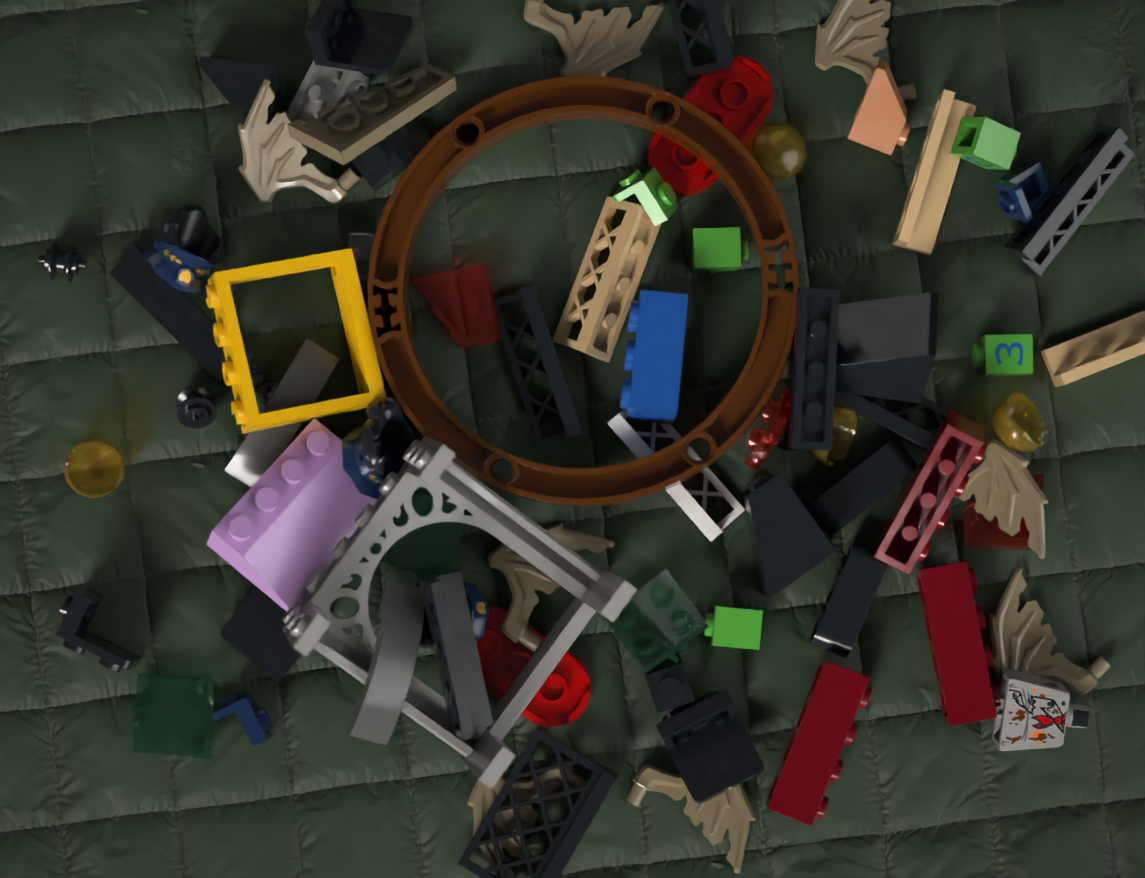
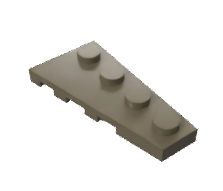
[287,64,457,165]

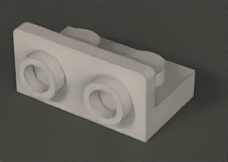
[287,60,371,124]

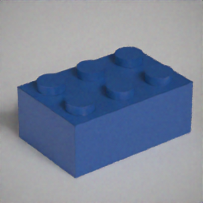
[620,290,688,425]

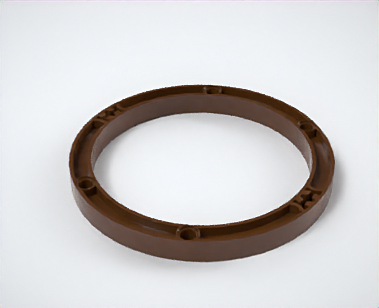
[367,76,799,507]

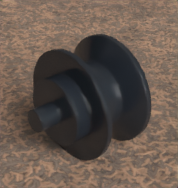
[39,241,87,282]
[247,361,277,405]
[176,386,216,429]

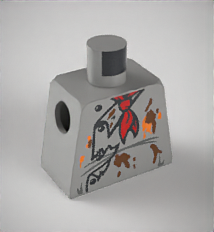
[992,668,1089,751]

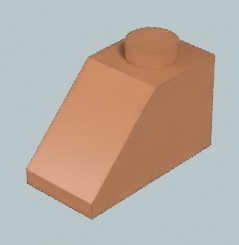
[847,58,911,155]

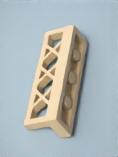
[892,89,976,256]
[552,196,662,363]
[1041,310,1145,387]

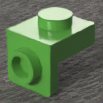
[613,167,679,226]

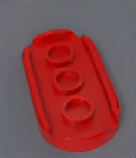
[647,56,773,195]
[476,605,591,727]

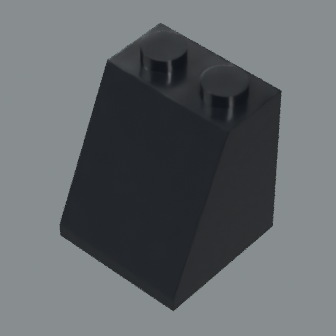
[835,292,938,403]
[742,471,836,598]

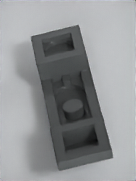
[224,338,339,487]
[347,579,425,745]

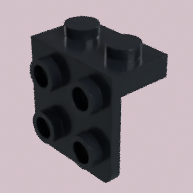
[305,0,414,75]
[221,587,303,680]
[56,588,142,673]
[656,689,764,804]

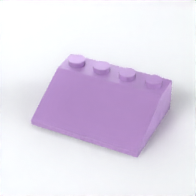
[206,418,378,612]

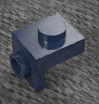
[994,159,1049,222]
[212,692,273,746]

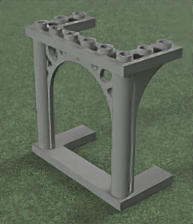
[282,436,637,789]

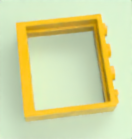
[205,248,386,434]

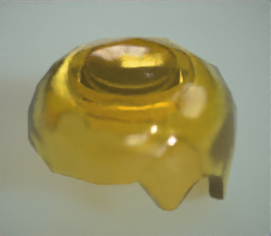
[745,122,807,185]
[993,391,1048,453]
[807,406,858,466]
[64,439,125,499]

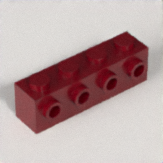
[874,409,988,574]
[915,560,1001,726]
[765,659,872,826]

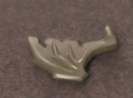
[524,0,666,77]
[815,0,916,101]
[238,78,362,204]
[953,439,1048,559]
[487,523,614,652]
[988,567,1111,695]
[467,758,587,878]
[625,764,755,874]

